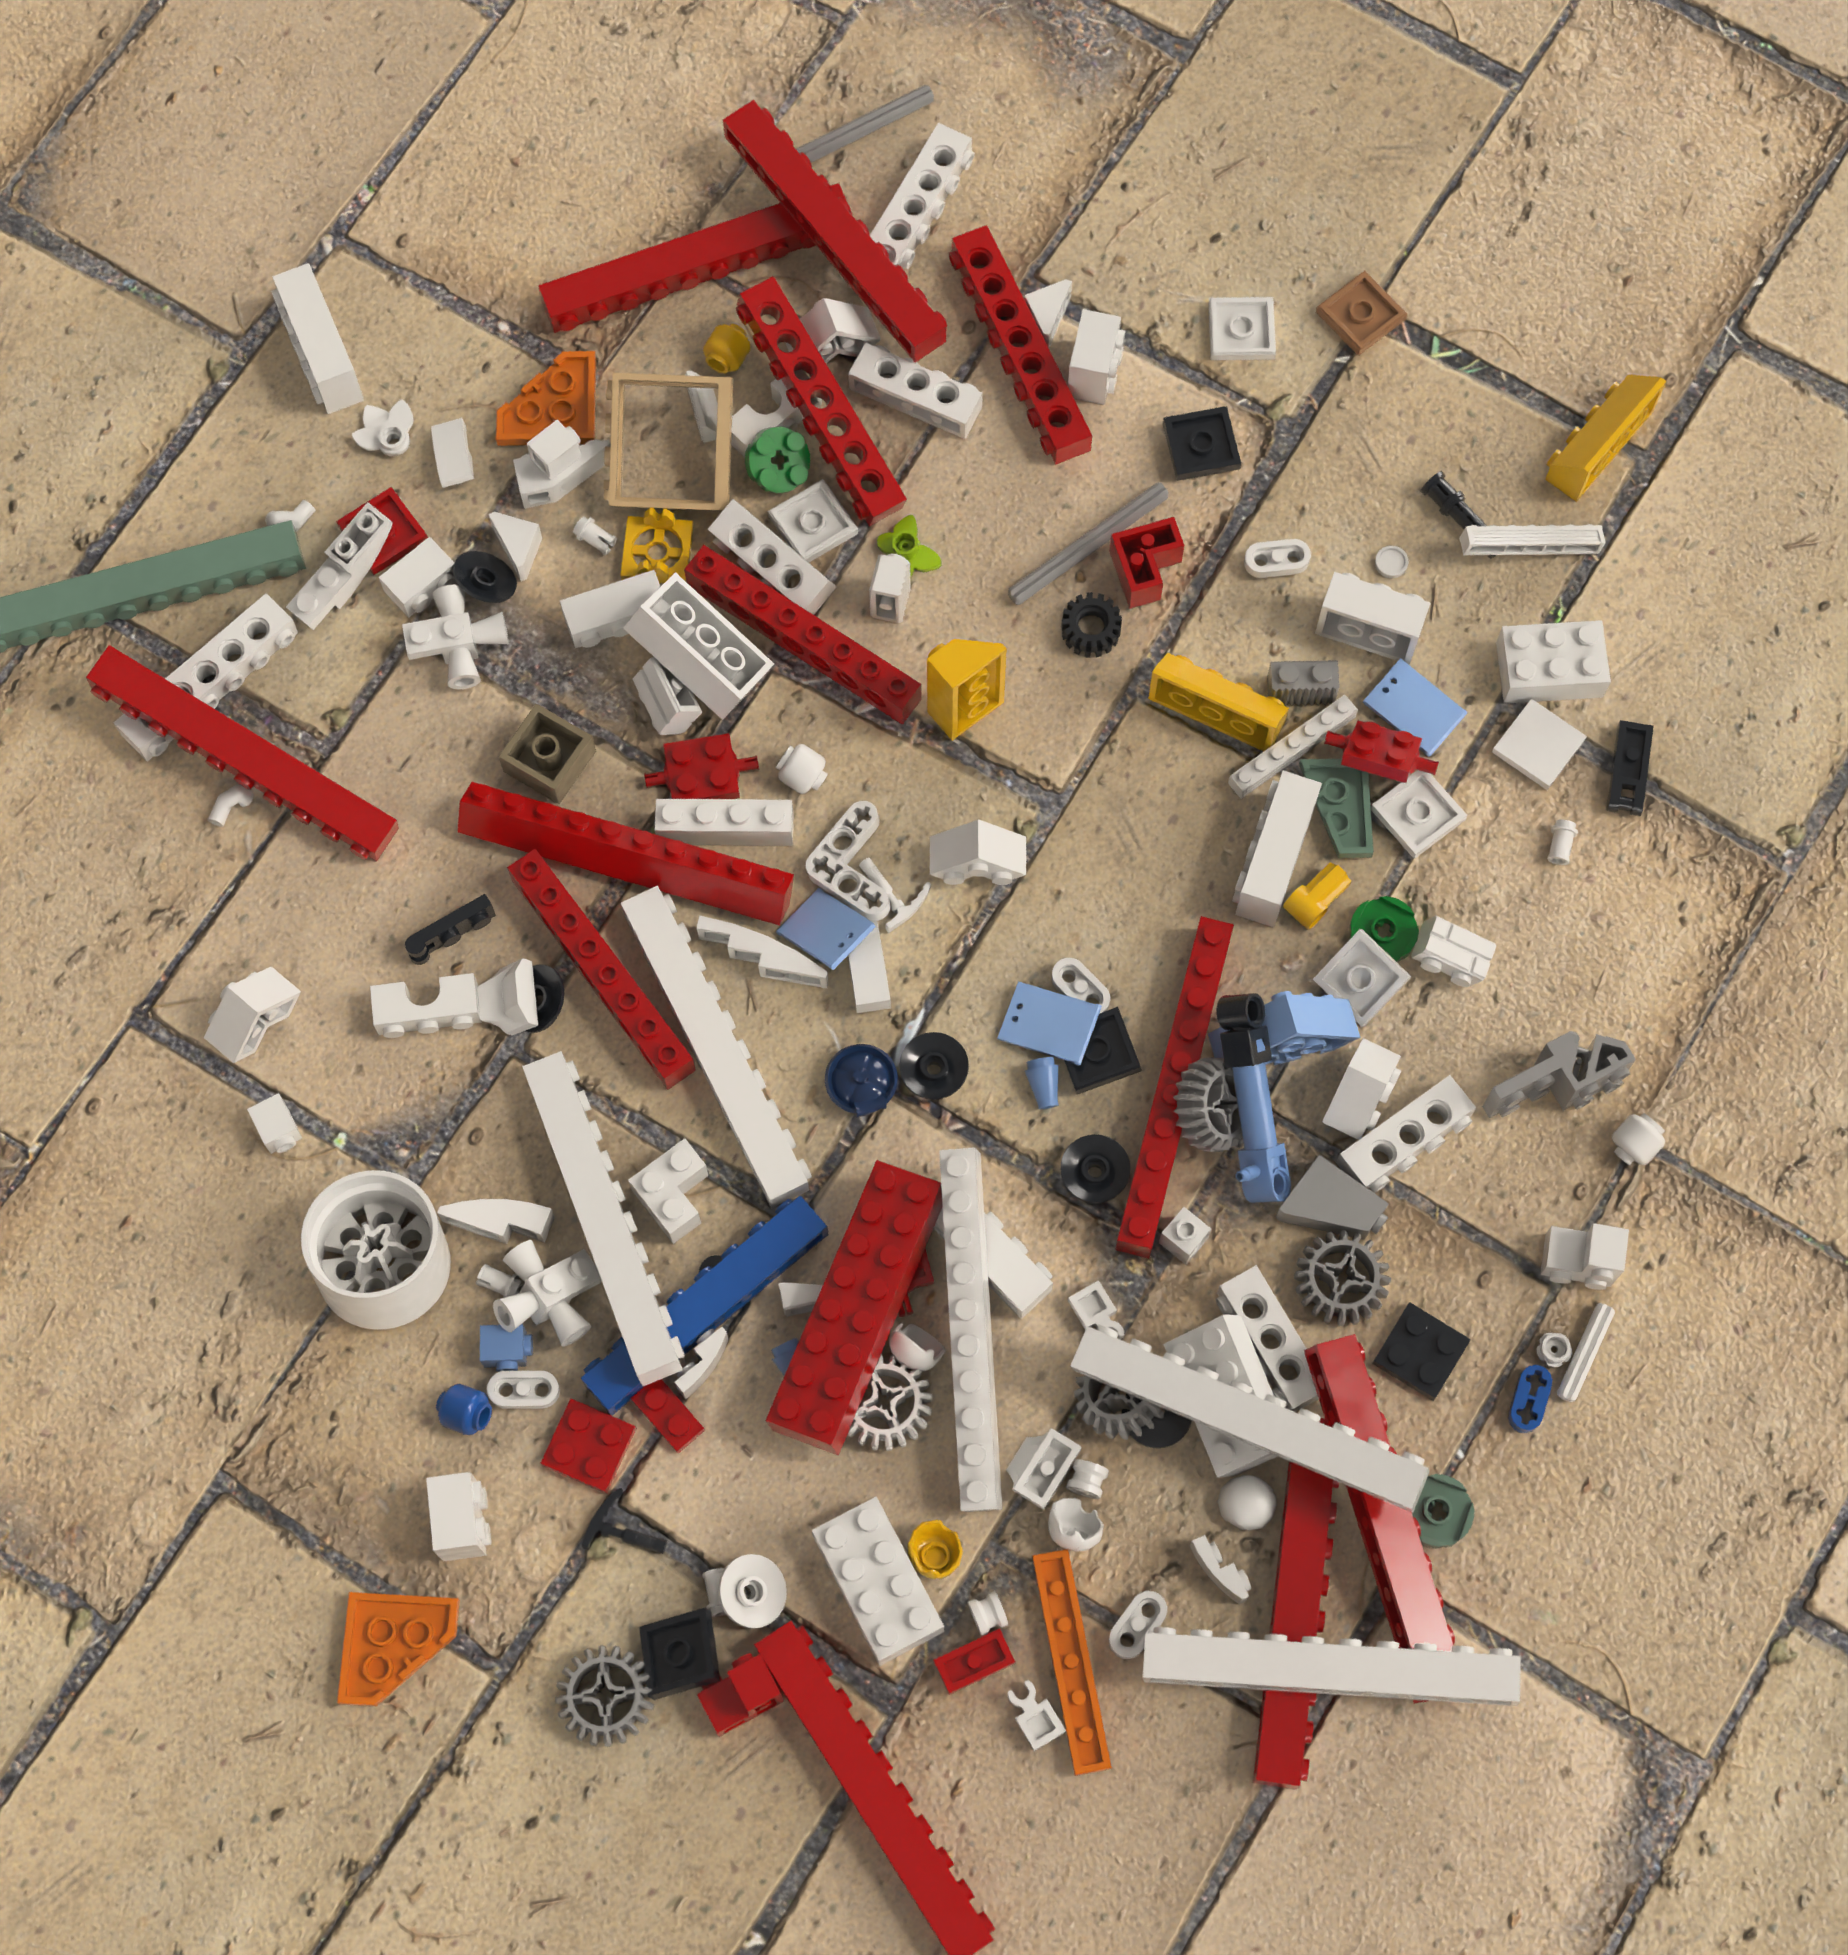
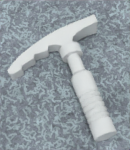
[859,858,931,933]

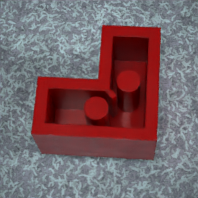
[1109,517,1185,609]
[697,1653,784,1737]

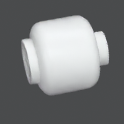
[776,744,828,794]
[1612,1113,1665,1166]

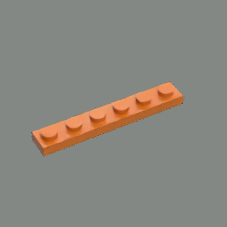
[1032,1549,1112,1776]

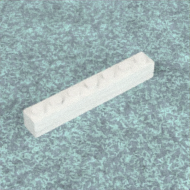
[1460,524,1606,555]
[1228,695,1358,799]

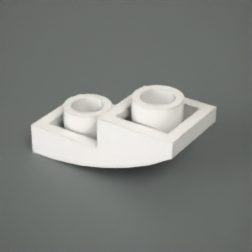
[431,418,474,488]
[675,1327,728,1400]
[1190,1535,1251,1604]

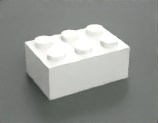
[1315,572,1430,665]
[1496,620,1611,704]

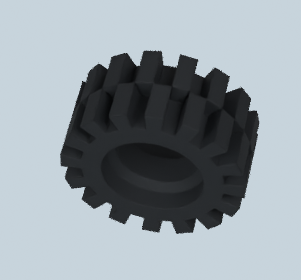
[1061,592,1122,658]

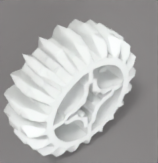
[847,1354,933,1451]

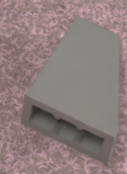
[1275,1155,1389,1240]

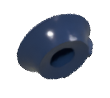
[825,1044,898,1118]

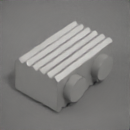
[1267,660,1340,706]

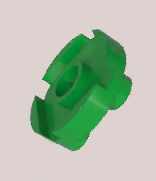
[745,427,810,493]
[1349,896,1419,963]

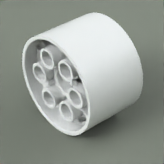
[301,1170,451,1330]

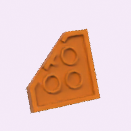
[496,351,596,446]
[337,1592,460,1707]

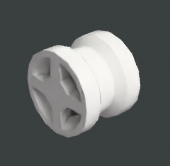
[1066,1459,1109,1499]
[968,1591,1008,1636]

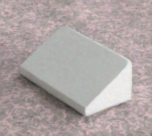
[685,370,718,443]

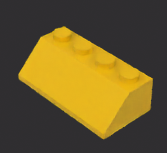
[1545,374,1666,502]
[927,639,1007,741]
[1148,653,1289,752]

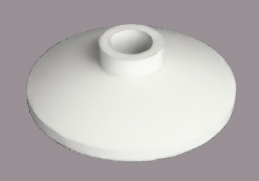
[718,1554,787,1628]

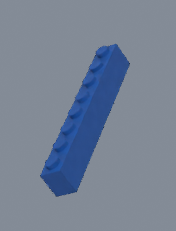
[581,1196,829,1416]

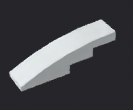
[697,915,828,988]

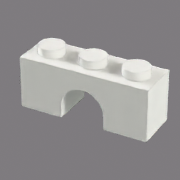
[731,370,822,458]
[370,973,482,1038]

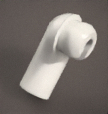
[265,500,316,532]
[208,784,254,827]

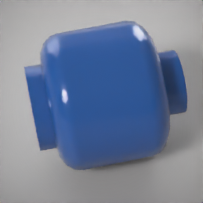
[436,1384,492,1436]

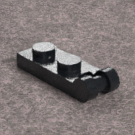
[1606,720,1654,816]
[405,894,496,965]

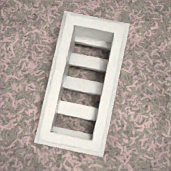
[779,1282,823,1317]

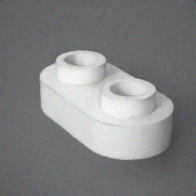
[1244,539,1311,578]
[1052,958,1110,1014]
[487,1371,560,1409]
[1109,1591,1167,1659]

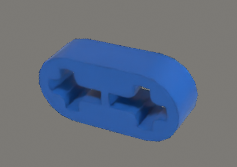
[1508,1365,1552,1433]

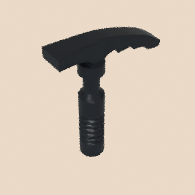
[582,1488,667,1554]

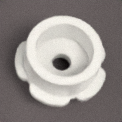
[1537,1333,1572,1367]

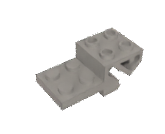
[1482,1031,1636,1118]

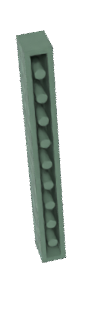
[0,520,306,653]

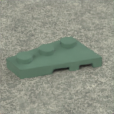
[1299,759,1374,858]

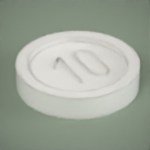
[1375,546,1409,578]

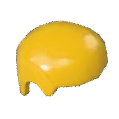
[907,1520,963,1579]

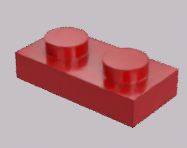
[631,1379,705,1454]
[933,1628,1015,1695]

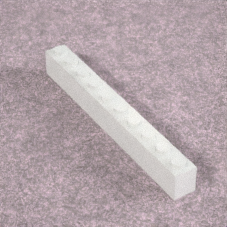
[621,885,812,1209]
[522,1051,685,1386]
[939,1147,1003,1512]
[1070,1325,1429,1513]
[1143,1627,1521,1706]

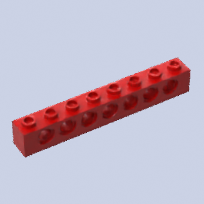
[948,225,1093,465]
[736,276,907,526]
[684,545,922,725]
[507,848,696,1090]

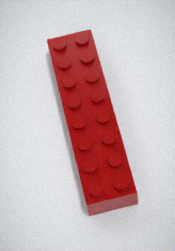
[765,1160,943,1456]

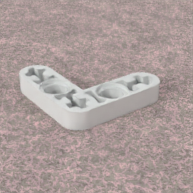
[805,801,891,921]

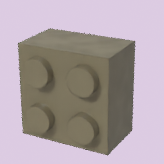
[498,703,596,804]

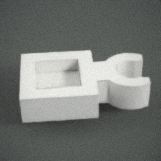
[1068,1280,1124,1339]
[1008,1680,1066,1752]

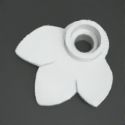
[352,400,414,456]

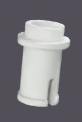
[573,516,617,555]
[1548,819,1578,865]
[476,1264,524,1298]
[702,1568,726,1617]

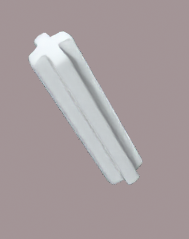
[1557,1303,1615,1402]

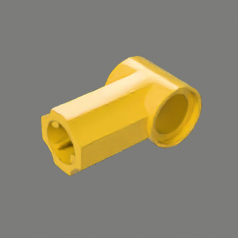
[1283,862,1351,930]

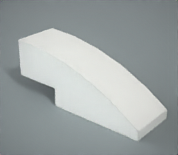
[848,921,891,1013]
[437,1199,555,1244]

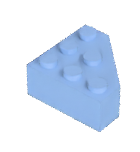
[1208,991,1361,1065]

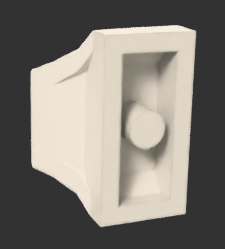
[477,958,538,1035]
[1006,1428,1082,1510]

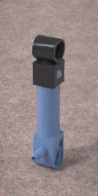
[1216,993,1291,1203]

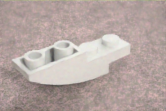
[286,502,393,630]

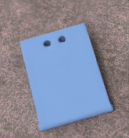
[1362,658,1467,757]
[776,888,876,970]
[997,981,1102,1065]

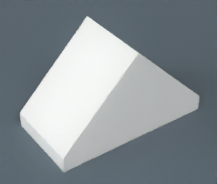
[1024,279,1072,348]
[489,512,542,581]

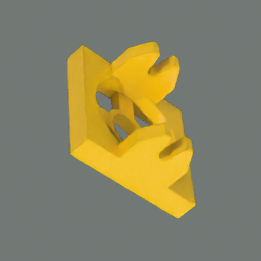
[620,507,694,583]

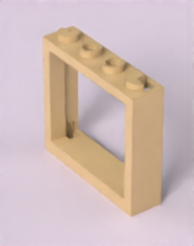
[603,373,733,511]

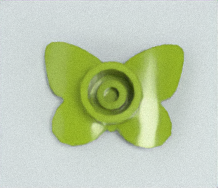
[877,515,942,577]

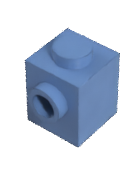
[480,1324,533,1372]

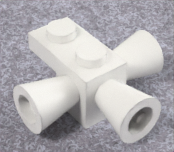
[402,585,509,689]
[493,1240,602,1347]

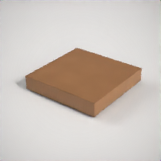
[1316,270,1408,356]

